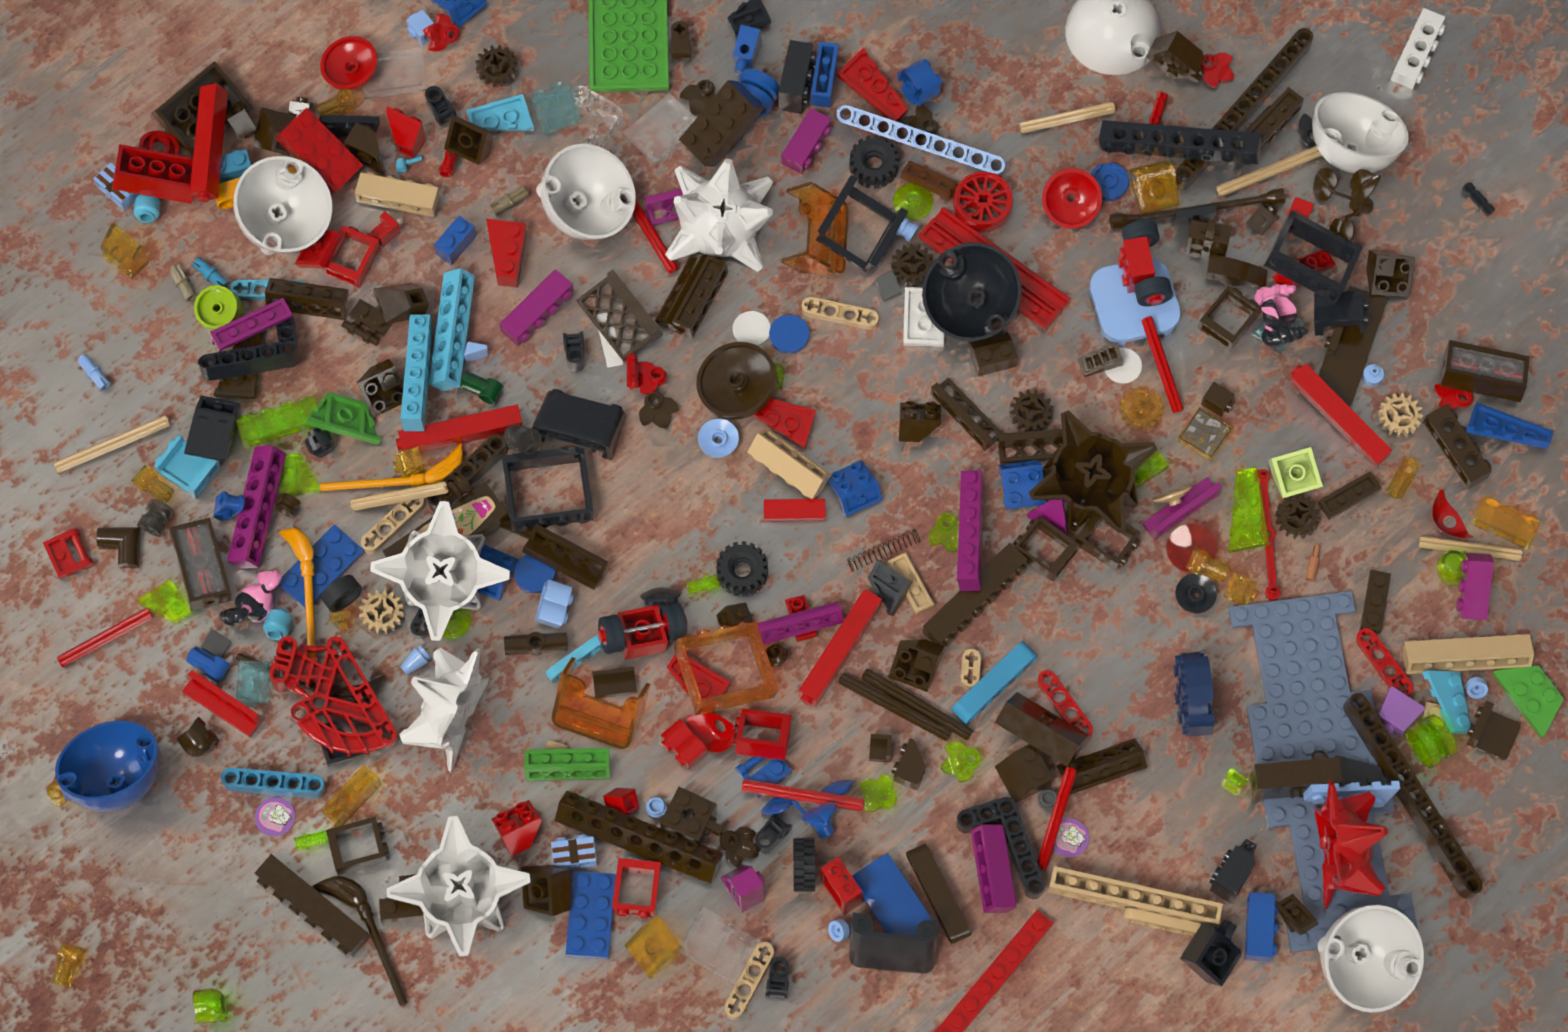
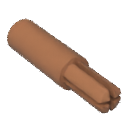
[1305,544,1321,582]

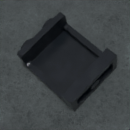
[1314,291,1368,336]

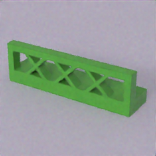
[524,748,611,781]

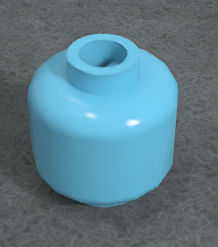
[134,195,160,223]
[263,608,293,640]

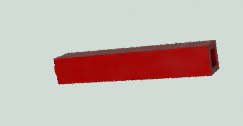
[190,83,228,202]
[1290,363,1392,468]
[396,404,524,457]
[798,589,882,707]

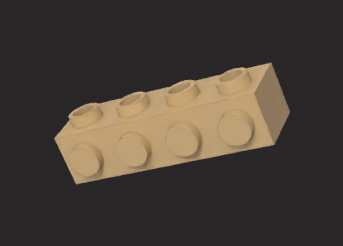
[355,172,440,217]
[747,428,832,499]

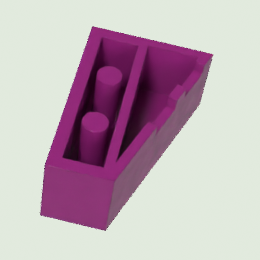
[720,865,765,913]

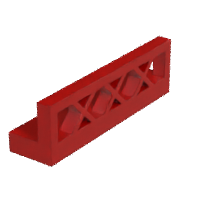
[182,670,263,738]

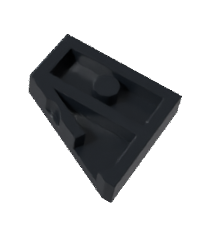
[868,560,913,616]

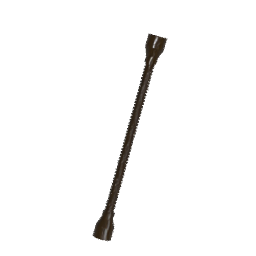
[1109,188,1285,230]

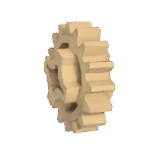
[1377,393,1423,437]
[359,589,404,635]

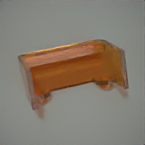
[781,182,849,275]
[551,657,650,749]

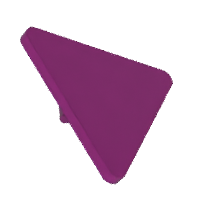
[1027,500,1068,535]

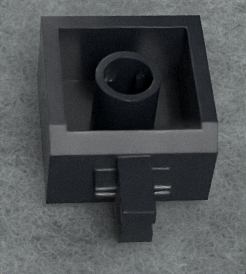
[1209,839,1257,904]
[1180,920,1242,987]

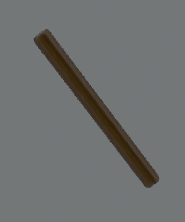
[862,669,973,740]
[838,673,952,741]

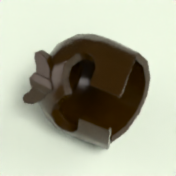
[176,717,219,757]

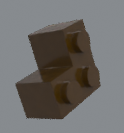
[379,874,424,926]

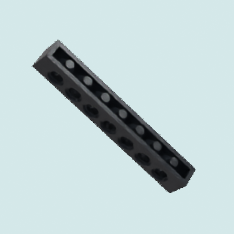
[1098,120,1262,165]

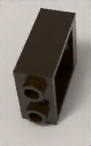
[1198,285,1261,351]
[1075,512,1141,571]
[1013,516,1079,582]
[326,817,390,875]

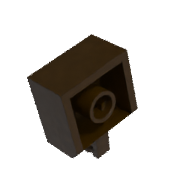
[1146,31,1204,83]
[1185,218,1232,258]
[660,786,724,844]

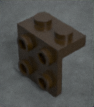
[1466,701,1521,761]

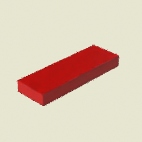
[764,499,826,521]

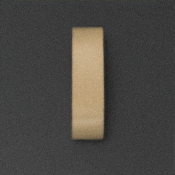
[960,649,981,690]

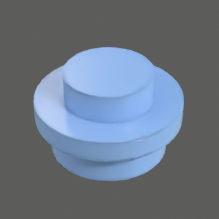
[646,797,667,818]

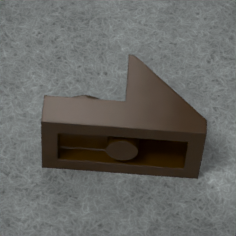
[1275,894,1318,936]

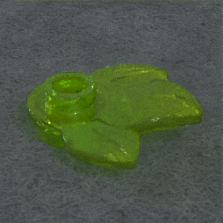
[929,513,959,553]
[940,742,981,782]
[860,774,897,812]

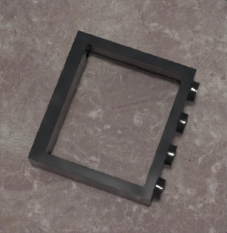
[1264,210,1362,304]
[502,446,594,532]

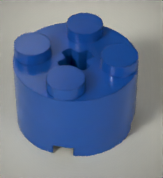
[898,59,942,106]

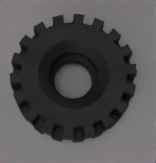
[849,135,899,189]
[716,541,768,597]
[793,838,815,892]

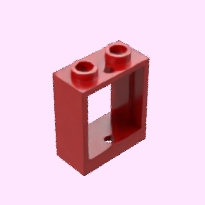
[322,225,380,288]
[732,708,792,760]
[820,857,863,915]
[612,858,662,919]

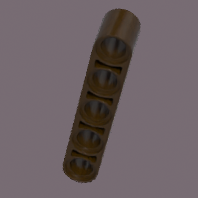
[427,434,507,513]
[905,843,971,945]

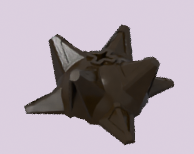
[1029,410,1158,533]

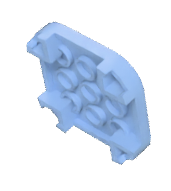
[1089,258,1180,346]

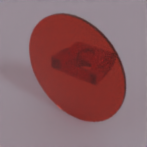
[1166,524,1217,572]

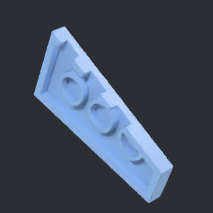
[1303,781,1400,808]

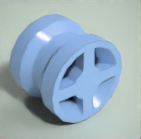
[896,217,919,242]

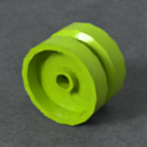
[194,285,245,331]

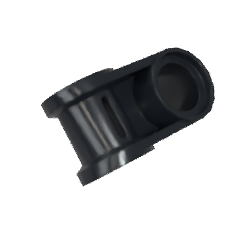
[425,86,457,126]
[563,331,585,372]
[755,814,793,854]
[765,957,789,1000]

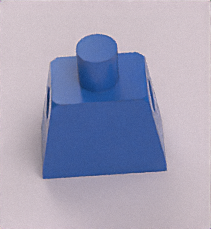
[733,24,762,74]

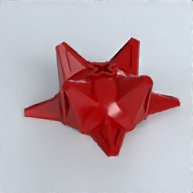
[1314,781,1388,910]

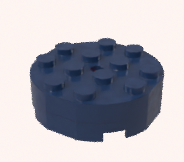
[1173,651,1215,737]

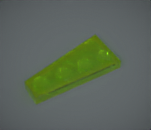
[1228,467,1270,554]

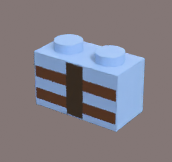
[93,163,140,211]
[551,835,597,870]

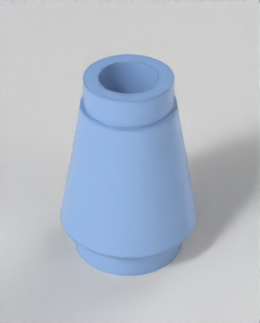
[400,645,431,675]

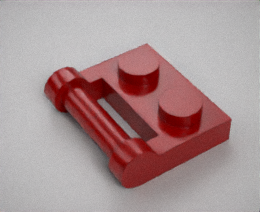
[43,528,94,580]

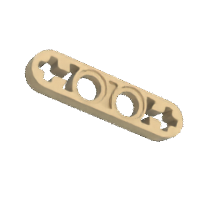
[802,297,879,330]
[361,498,425,554]
[1123,908,1202,937]
[725,942,774,1020]

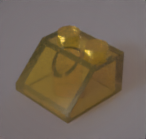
[1130,160,1180,214]
[100,222,149,279]
[624,915,684,979]

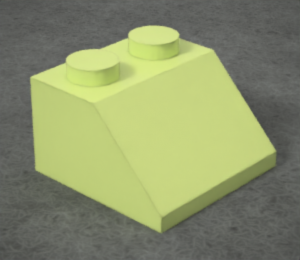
[1268,447,1323,498]

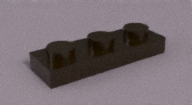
[1318,471,1382,520]
[1360,570,1391,634]

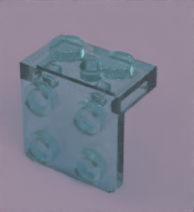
[528,81,580,134]

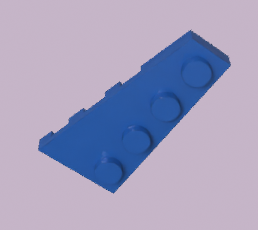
[1466,402,1554,449]

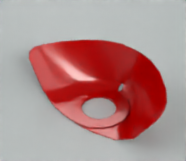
[1432,489,1474,539]
[686,712,736,753]

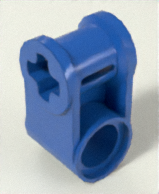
[213,491,245,521]

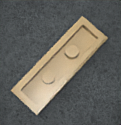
[887,552,935,615]

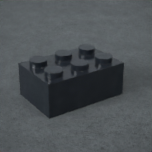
[778,40,816,114]

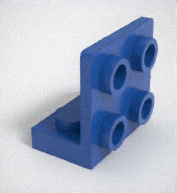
[430,0,488,27]
[828,460,883,517]
[998,460,1046,510]
[477,544,519,601]

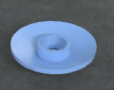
[698,419,739,458]

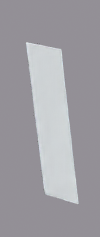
[596,313,623,368]

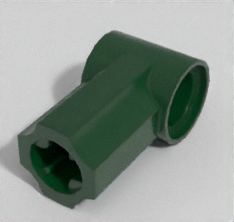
[460,371,504,405]

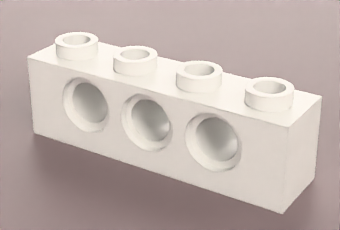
[1391,8,1446,90]

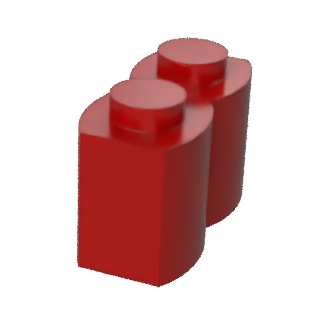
[660,719,708,769]

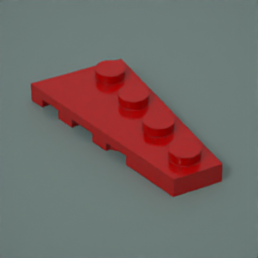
[837,47,908,122]

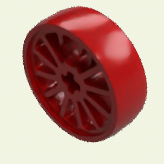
[953,172,1013,233]

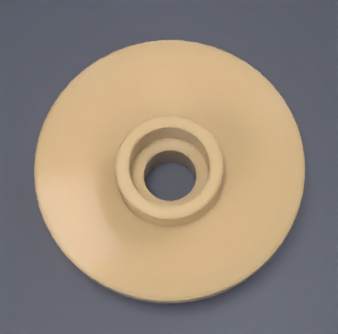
[1152,485,1192,506]

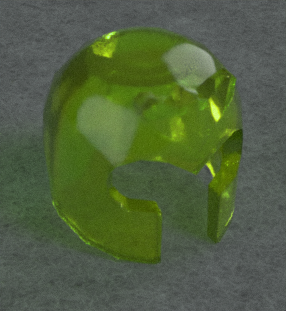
[1436,550,1466,586]
[192,988,228,1024]

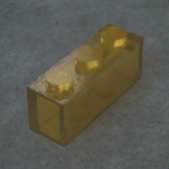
[1471,496,1541,550]
[320,764,382,827]

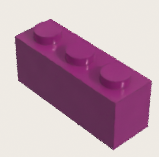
[781,108,832,174]
[1456,553,1494,620]

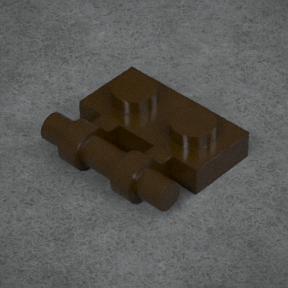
[341,299,393,346]

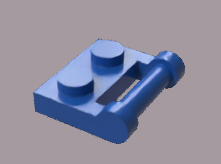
[735,756,792,798]

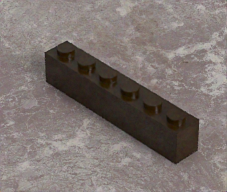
[922,543,1028,647]
[254,854,370,957]

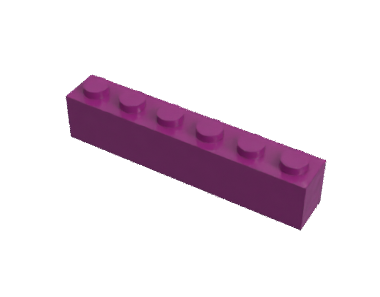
[957,470,985,591]

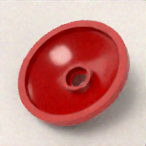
[320,36,378,90]
[1042,168,1102,229]

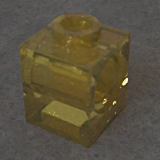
[392,447,425,477]
[1224,573,1258,605]

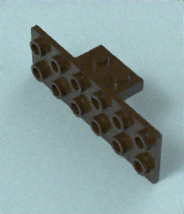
[1318,286,1387,405]

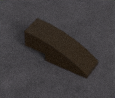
[1206,254,1268,289]

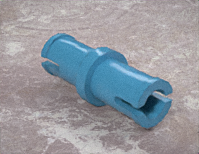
[192,256,230,288]

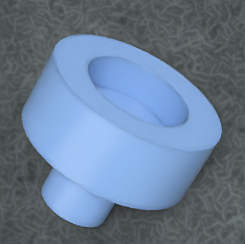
[1362,364,1384,386]
[1466,677,1488,699]
[828,919,851,942]

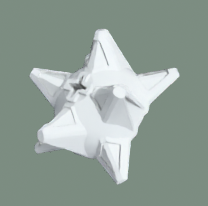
[665,159,773,272]
[370,501,510,641]
[399,648,489,772]
[386,816,530,957]

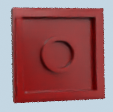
[295,230,341,268]

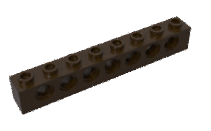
[554,790,723,884]

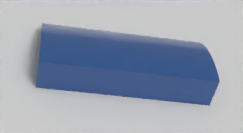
[852,853,932,936]

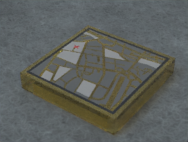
[1176,407,1233,462]

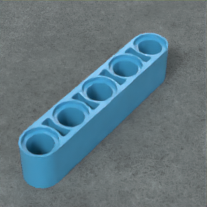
[951,641,1038,725]
[221,768,326,799]

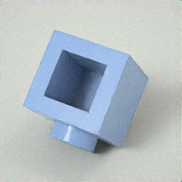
[407,9,434,46]

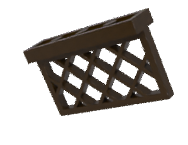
[576,269,663,362]

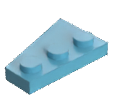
[466,94,534,131]
[1422,670,1471,734]

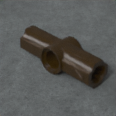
[504,632,568,656]

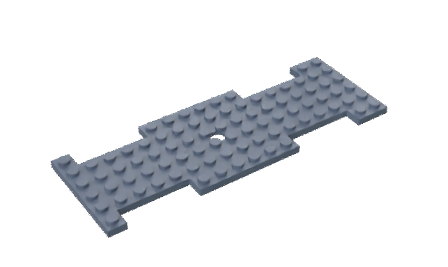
[1228,591,1419,953]

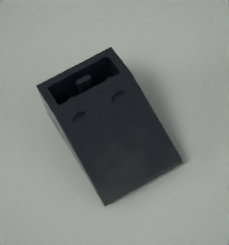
[184,395,241,462]

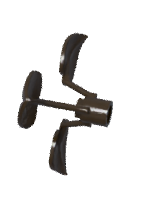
[1313,168,1381,242]

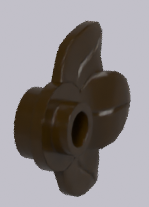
[679,80,715,115]
[901,105,939,141]
[639,392,679,429]
[720,827,759,867]

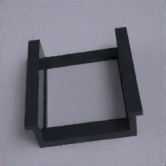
[815,175,908,272]

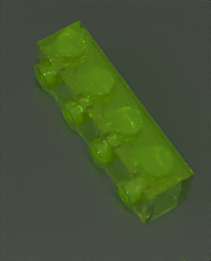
[236,397,318,448]

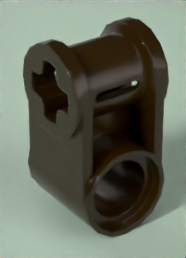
[671,21,691,61]

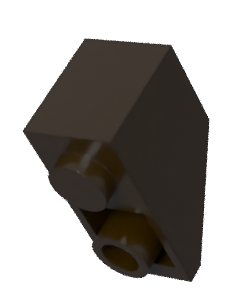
[891,738,926,791]

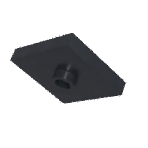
[1170,205,1217,226]

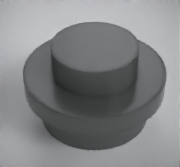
[1038,789,1057,810]

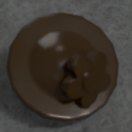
[764,644,788,667]

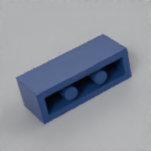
[811,42,839,108]
[1244,892,1279,962]

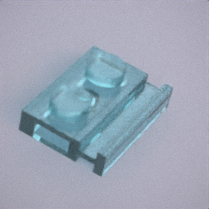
[236,661,270,704]

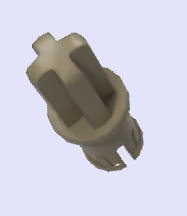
[490,186,529,215]
[169,264,198,302]

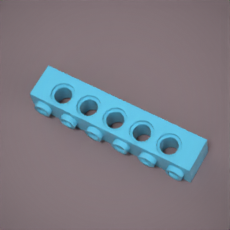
[428,268,475,391]
[401,315,433,431]

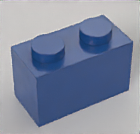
[434,215,477,265]

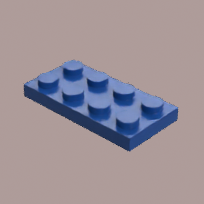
[278,524,365,609]
[565,871,616,959]

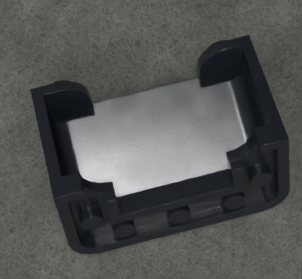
[532,389,626,461]
[849,913,939,974]

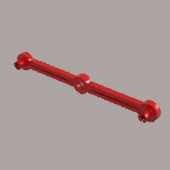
[1255,469,1281,601]

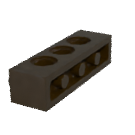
[1423,404,1492,489]

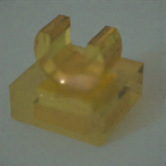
[329,609,352,631]

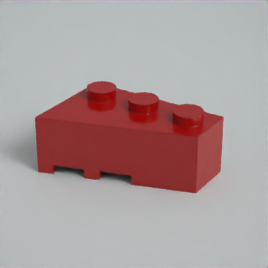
[486,218,527,288]

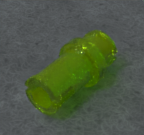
[686,574,719,595]
[294,830,328,851]

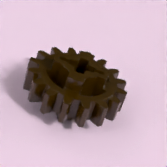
[475,45,518,87]
[891,243,934,287]
[1009,389,1054,432]
[1275,494,1321,539]

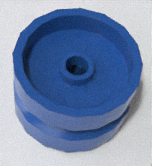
[738,69,780,117]

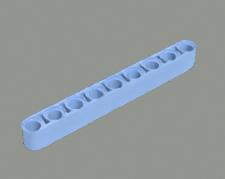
[837,105,1006,174]

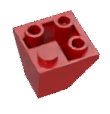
[385,106,426,158]
[491,800,541,857]

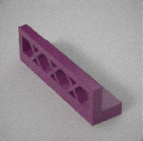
[645,188,683,226]
[210,298,293,352]
[1142,477,1222,540]
[757,602,843,645]

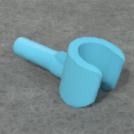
[396,156,422,173]

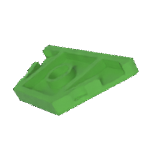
[305,392,381,445]
[1492,665,1564,739]

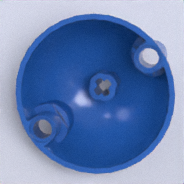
[55,721,160,812]

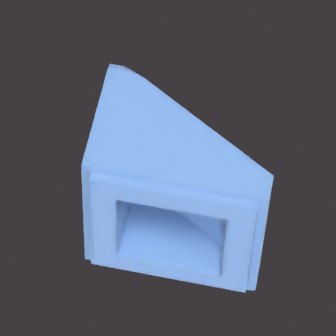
[464,342,489,362]

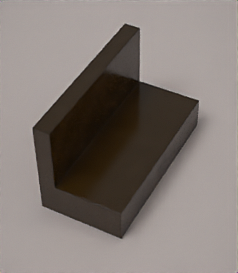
[592,667,637,699]

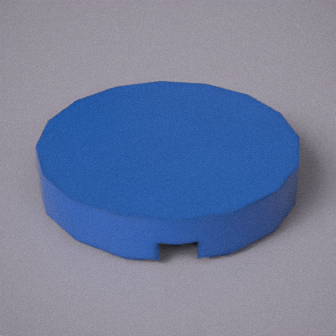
[1091,163,1129,201]
[769,314,809,354]
[514,555,556,594]

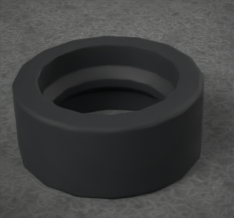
[321,575,362,612]

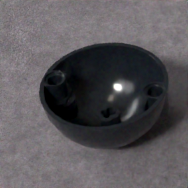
[922,243,1022,342]

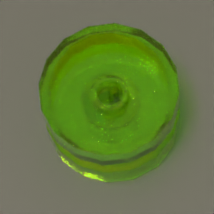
[1405,714,1457,769]

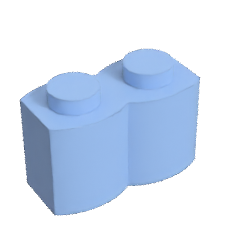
[534,580,574,629]

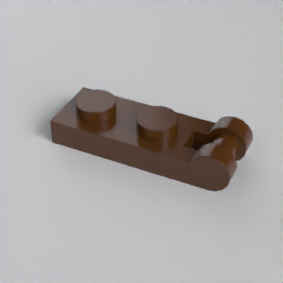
[900,160,958,201]

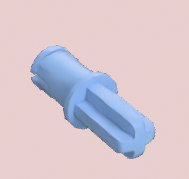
[77,354,111,391]

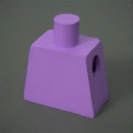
[1378,686,1425,737]

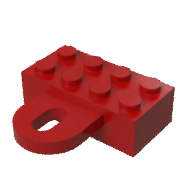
[112,131,194,204]

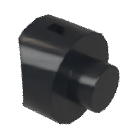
[304,428,334,458]

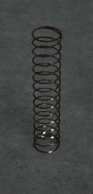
[847,529,921,572]

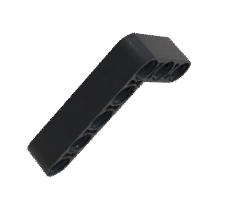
[198,312,300,381]
[956,797,1045,900]

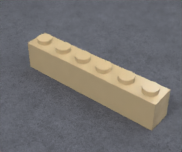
[1402,634,1534,674]

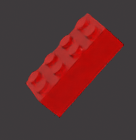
[275,107,363,195]

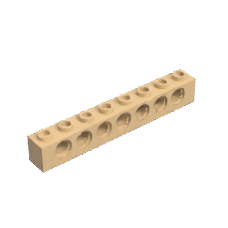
[1048,866,1223,928]

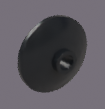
[1175,574,1217,614]

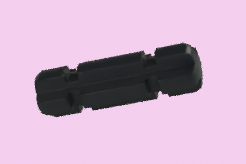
[1462,182,1495,216]

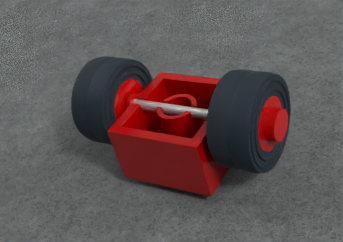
[1117,220,1173,307]
[598,603,687,660]

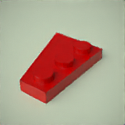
[752,398,816,449]
[666,650,731,713]

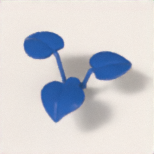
[761,780,855,838]

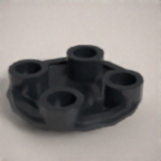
[640,587,681,606]

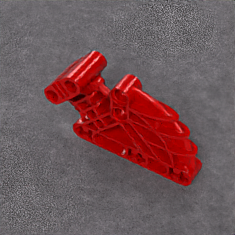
[269,636,397,757]

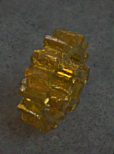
[1119,386,1164,431]

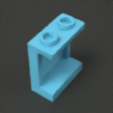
[154,435,221,499]

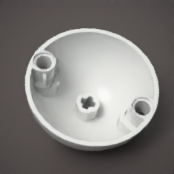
[1065,0,1161,75]
[1312,92,1409,173]
[536,144,635,241]
[233,156,332,255]
[1318,905,1424,1012]

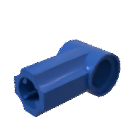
[186,646,231,683]

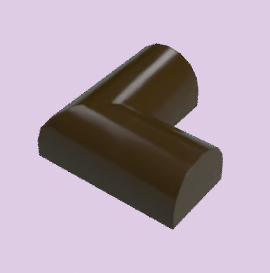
[96,527,141,569]

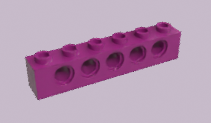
[227,445,286,569]

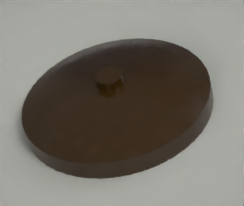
[696,342,777,420]

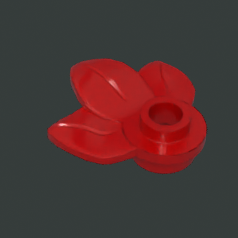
[423,13,460,52]
[1200,52,1235,88]
[636,362,667,394]
[1434,384,1473,410]

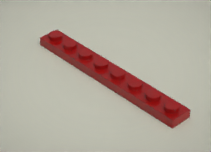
[935,910,1054,1032]

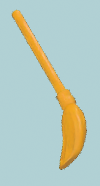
[319,443,463,491]
[279,528,316,660]

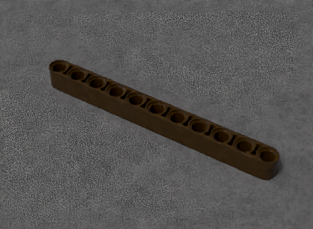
[1173,28,1313,190]
[1343,693,1483,899]

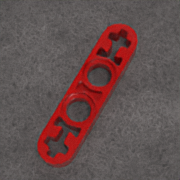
[1356,628,1413,697]
[1037,670,1093,741]

